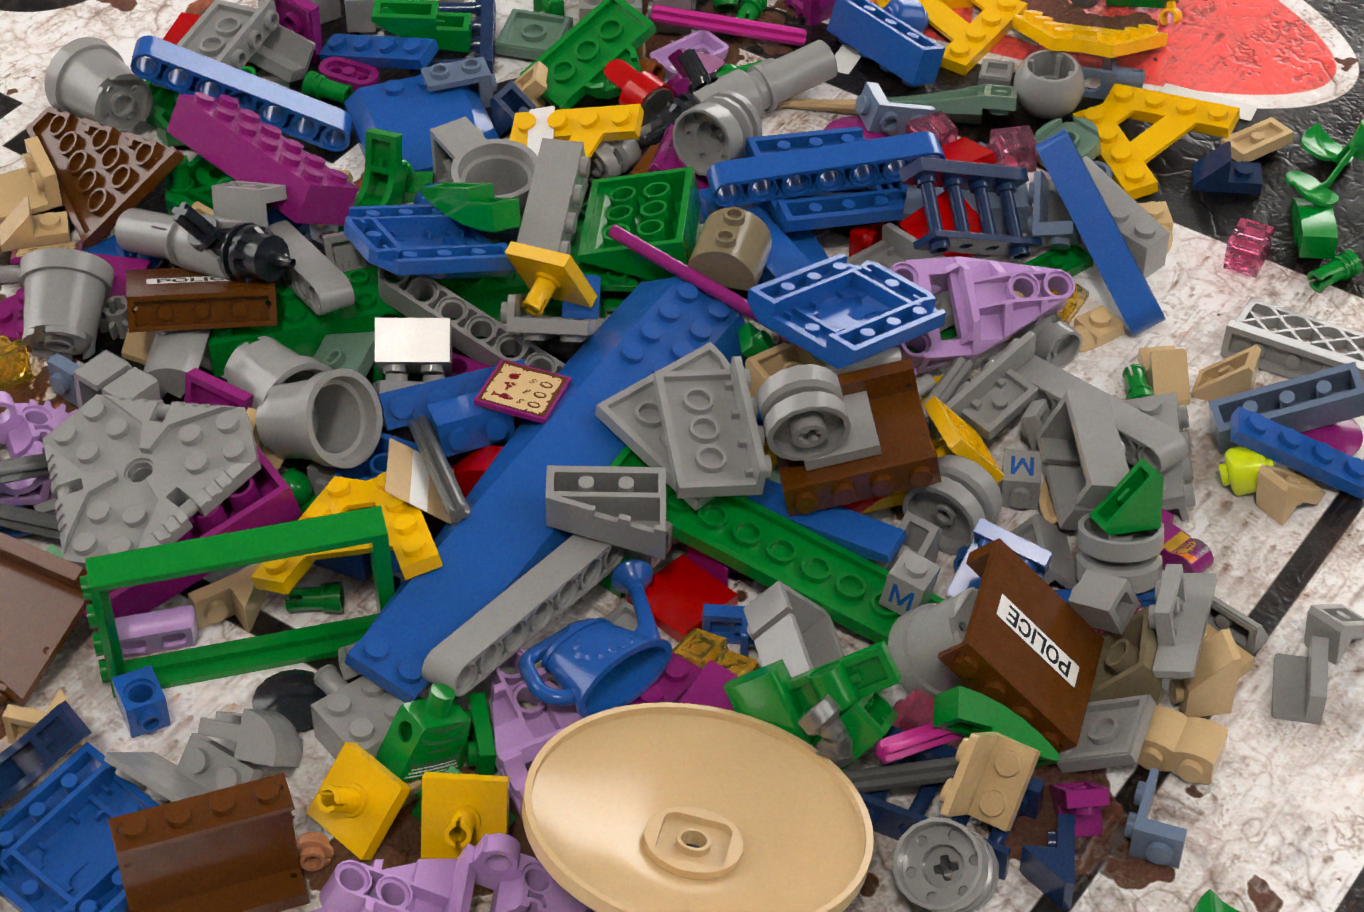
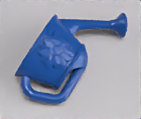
[518,559,672,718]

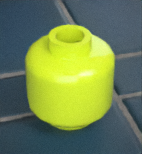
[1218,446,1274,496]

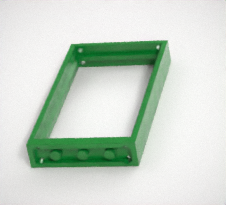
[80,506,395,698]

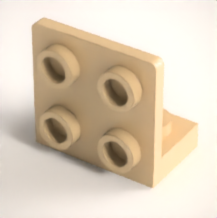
[0,136,63,223]
[940,731,1041,832]

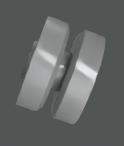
[757,364,851,461]
[902,454,1003,555]
[1076,513,1164,594]

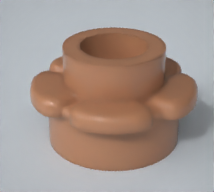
[296,832,334,872]

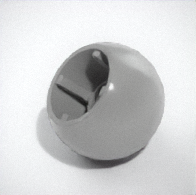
[1014,50,1085,119]

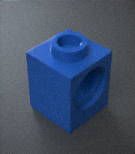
[112,665,171,738]

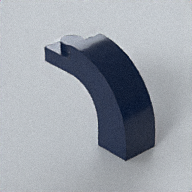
[0,700,92,809]

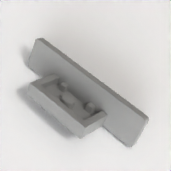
[930,331,1039,441]
[1148,564,1217,679]

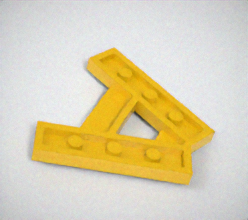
[872,0,1028,76]
[1011,10,1168,58]
[1073,83,1240,200]
[509,104,644,158]
[251,472,443,595]

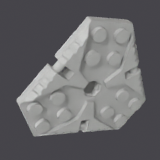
[43,394,261,570]

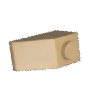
[1169,629,1242,717]

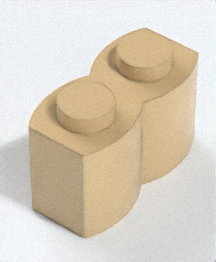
[1137,705,1228,784]

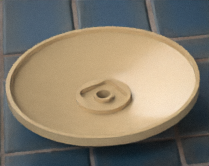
[522,702,874,912]

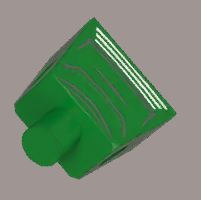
[375,684,471,782]

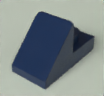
[490,80,537,137]
[1192,141,1262,195]
[1020,814,1075,910]

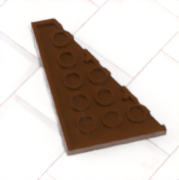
[26,106,185,247]

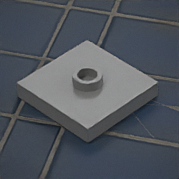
[804,391,882,471]
[1057,694,1156,773]

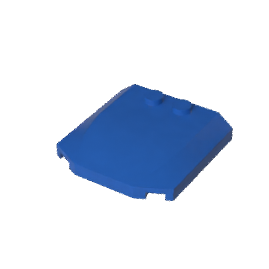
[344,74,500,172]
[745,127,908,232]
[344,204,516,279]
[747,254,946,369]
[0,742,159,912]

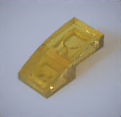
[672,628,761,676]

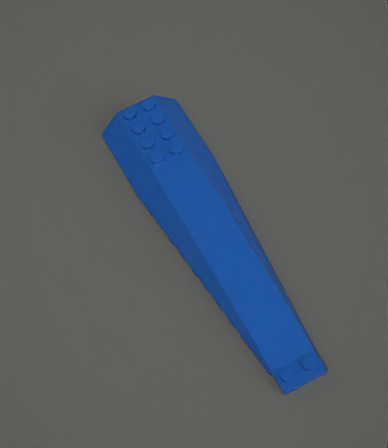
[345,277,747,703]

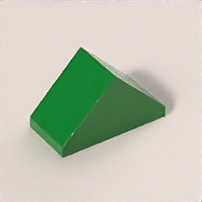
[1089,458,1164,535]

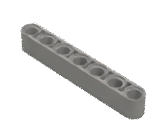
[378,267,565,374]
[980,347,1188,473]
[422,534,626,697]

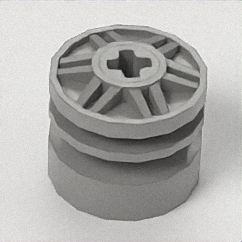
[672,90,762,176]
[893,818,999,912]

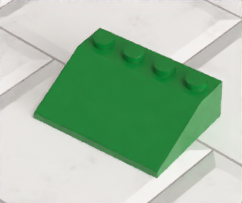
[578,166,701,281]

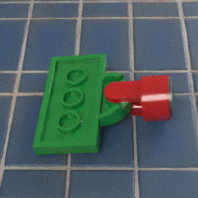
[519,0,674,126]

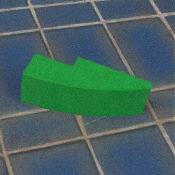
[371,0,472,52]
[420,182,521,232]
[1291,197,1338,259]
[933,686,1059,770]

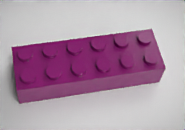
[166,92,359,226]
[63,445,302,632]

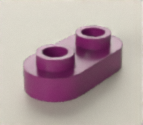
[319,56,380,93]

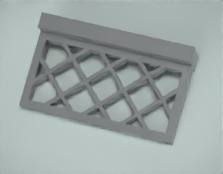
[1220,298,1364,384]

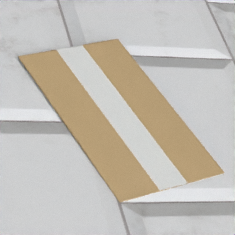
[385,438,454,524]

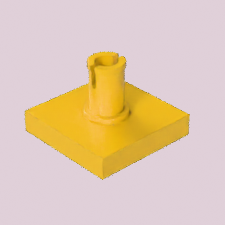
[505,241,598,317]
[923,395,1005,483]
[306,742,412,860]
[421,772,510,859]

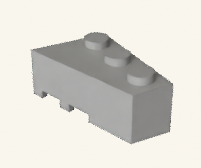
[546,465,666,560]

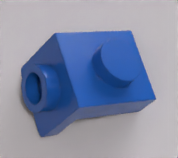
[702,604,756,661]

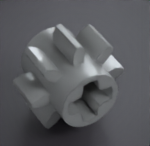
[99,295,136,340]

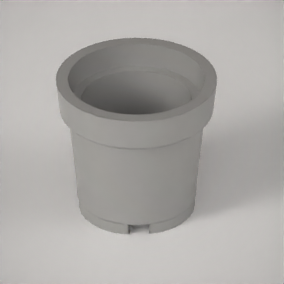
[44,37,153,133]
[451,139,538,243]
[19,248,114,361]
[224,336,333,409]
[256,368,383,468]
[888,587,979,707]

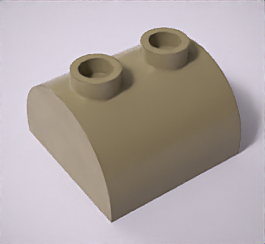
[687,207,772,291]
[1089,605,1164,705]

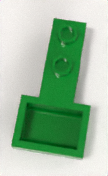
[723,641,902,744]

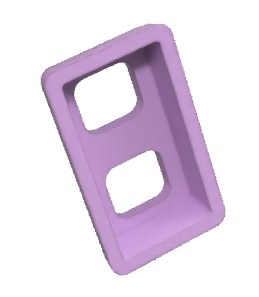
[649,30,729,80]
[115,605,198,658]

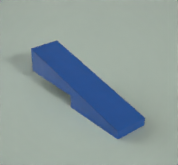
[748,479,907,563]

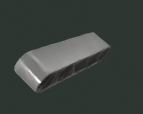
[268,220,355,316]

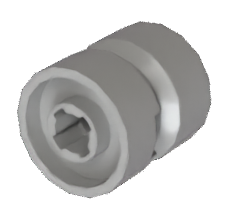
[588,139,641,183]
[1014,314,1082,369]

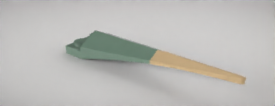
[777,84,1017,125]

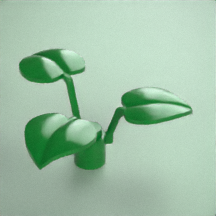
[1284,119,1364,207]

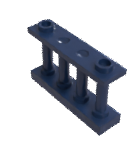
[410,0,496,76]
[899,157,1043,261]
[858,726,1045,881]

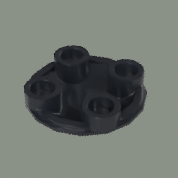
[252,669,327,731]

